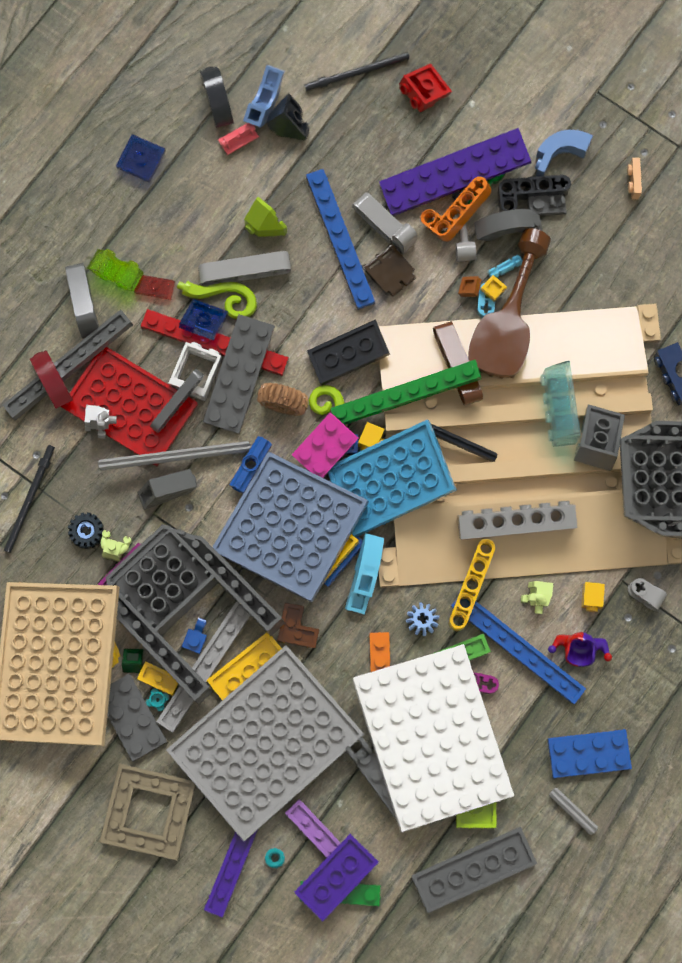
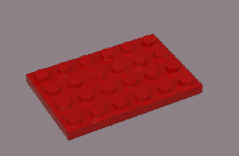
[61,347,198,467]

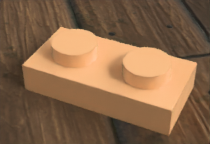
[627,158,642,199]

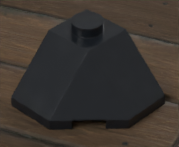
[267,93,309,140]

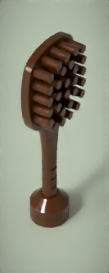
[468,228,551,379]

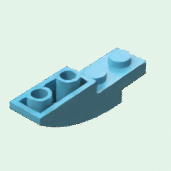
[345,533,384,614]

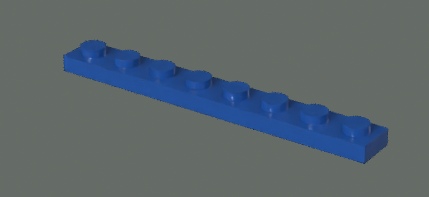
[306,169,375,310]
[451,599,586,705]

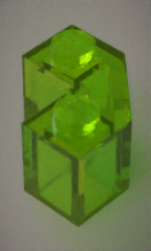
[87,249,144,291]

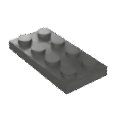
[107,673,167,762]

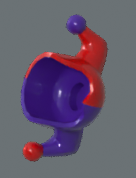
[548,632,612,667]

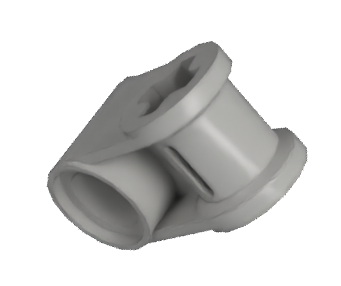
[627,578,667,611]

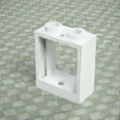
[169,342,222,401]

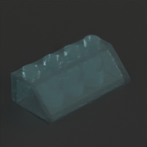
[540,360,581,447]

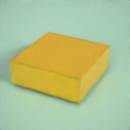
[480,275,507,302]

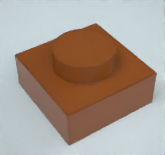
[458,276,482,297]

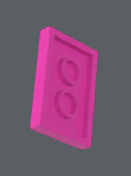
[292,412,358,478]

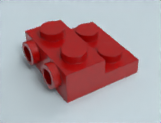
[399,63,452,112]

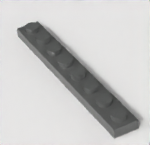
[3,310,133,420]

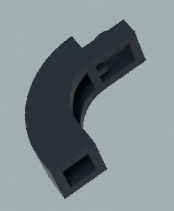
[200,67,234,128]

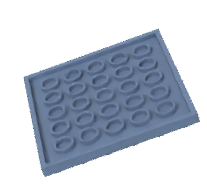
[213,452,369,602]

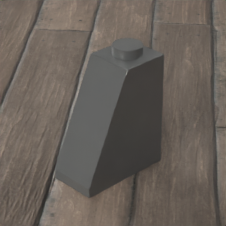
[137,469,197,510]

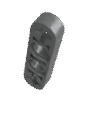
[150,369,204,433]

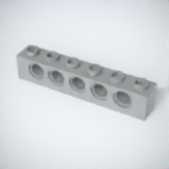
[457,501,577,539]

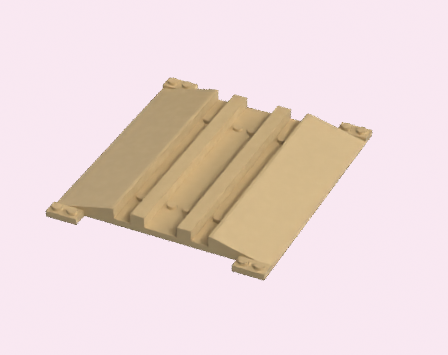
[371,304,682,588]

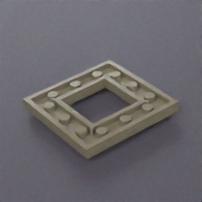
[100,764,196,861]

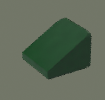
[122,648,143,673]

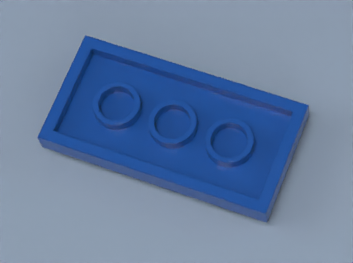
[547,729,632,778]

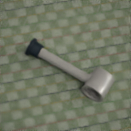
[452,191,476,262]

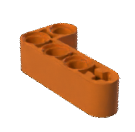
[421,177,491,242]

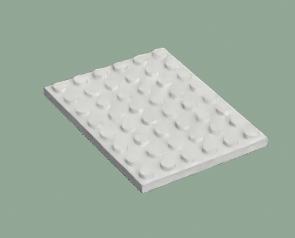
[352,644,514,832]

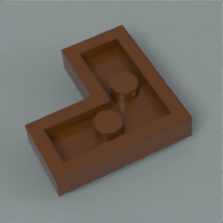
[277,602,319,649]

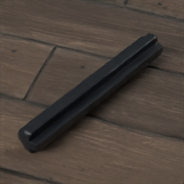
[431,424,498,462]

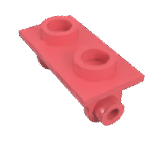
[218,123,259,155]

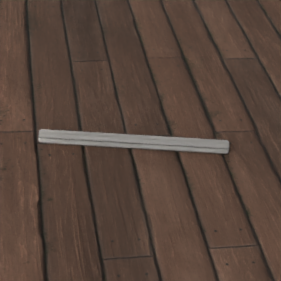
[98,441,250,471]

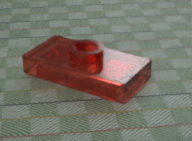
[134,274,175,300]

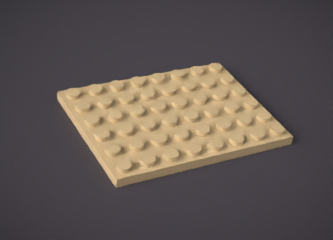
[0,582,120,746]

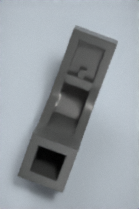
[474,209,542,241]

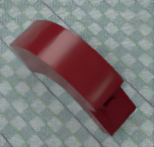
[30,350,73,409]

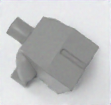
[84,405,117,439]

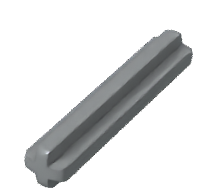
[549,788,598,835]

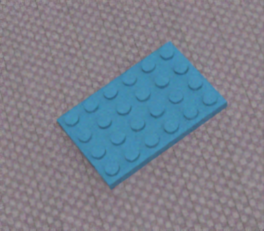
[328,420,457,537]

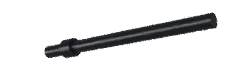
[304,52,410,91]
[3,445,55,553]

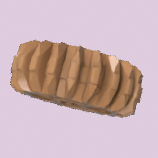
[257,383,309,416]

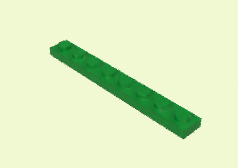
[331,360,482,425]

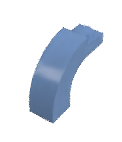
[243,65,285,127]
[535,130,593,177]

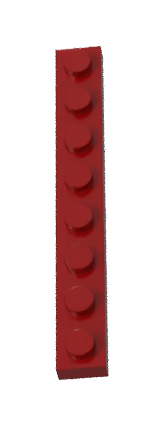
[141,309,289,376]

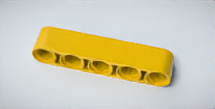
[449,539,495,631]

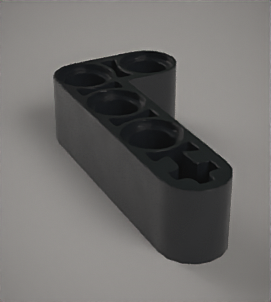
[497,175,571,212]

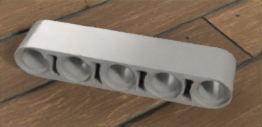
[198,251,291,286]

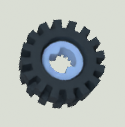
[68,512,104,549]

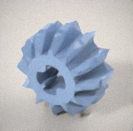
[406,603,439,636]

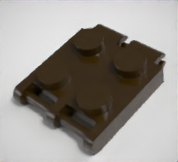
[362,243,416,297]

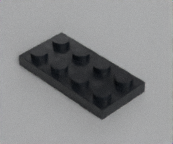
[307,319,391,385]

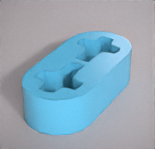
[477,282,495,318]

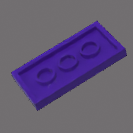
[294,834,379,921]

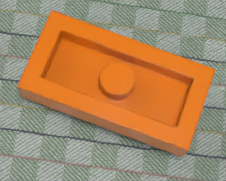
[370,632,390,672]

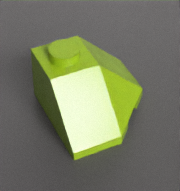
[244,196,287,237]

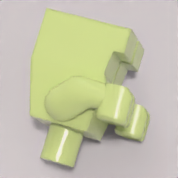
[101,530,132,562]
[521,581,553,614]

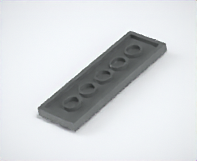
[203,314,275,434]
[411,827,537,913]

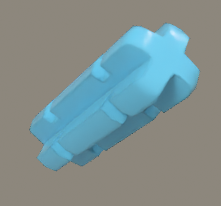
[488,255,523,278]

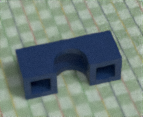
[654,342,682,406]

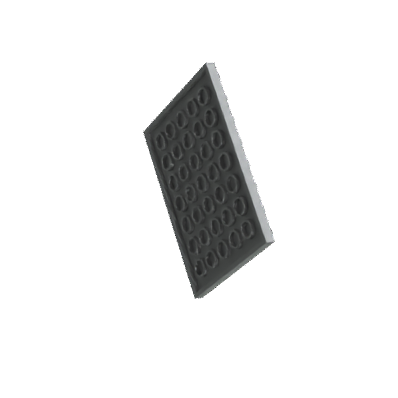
[166,645,364,841]

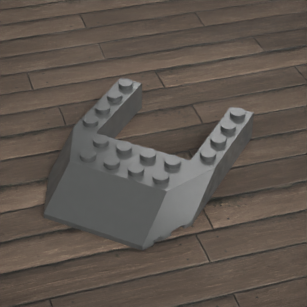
[620,421,682,539]
[105,524,285,705]

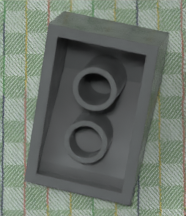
[574,404,625,471]

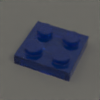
[116,134,166,183]
[179,299,228,340]

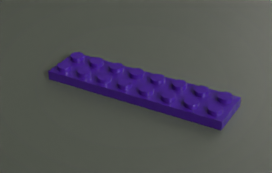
[379,128,532,216]

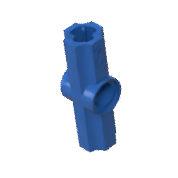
[229,436,272,494]

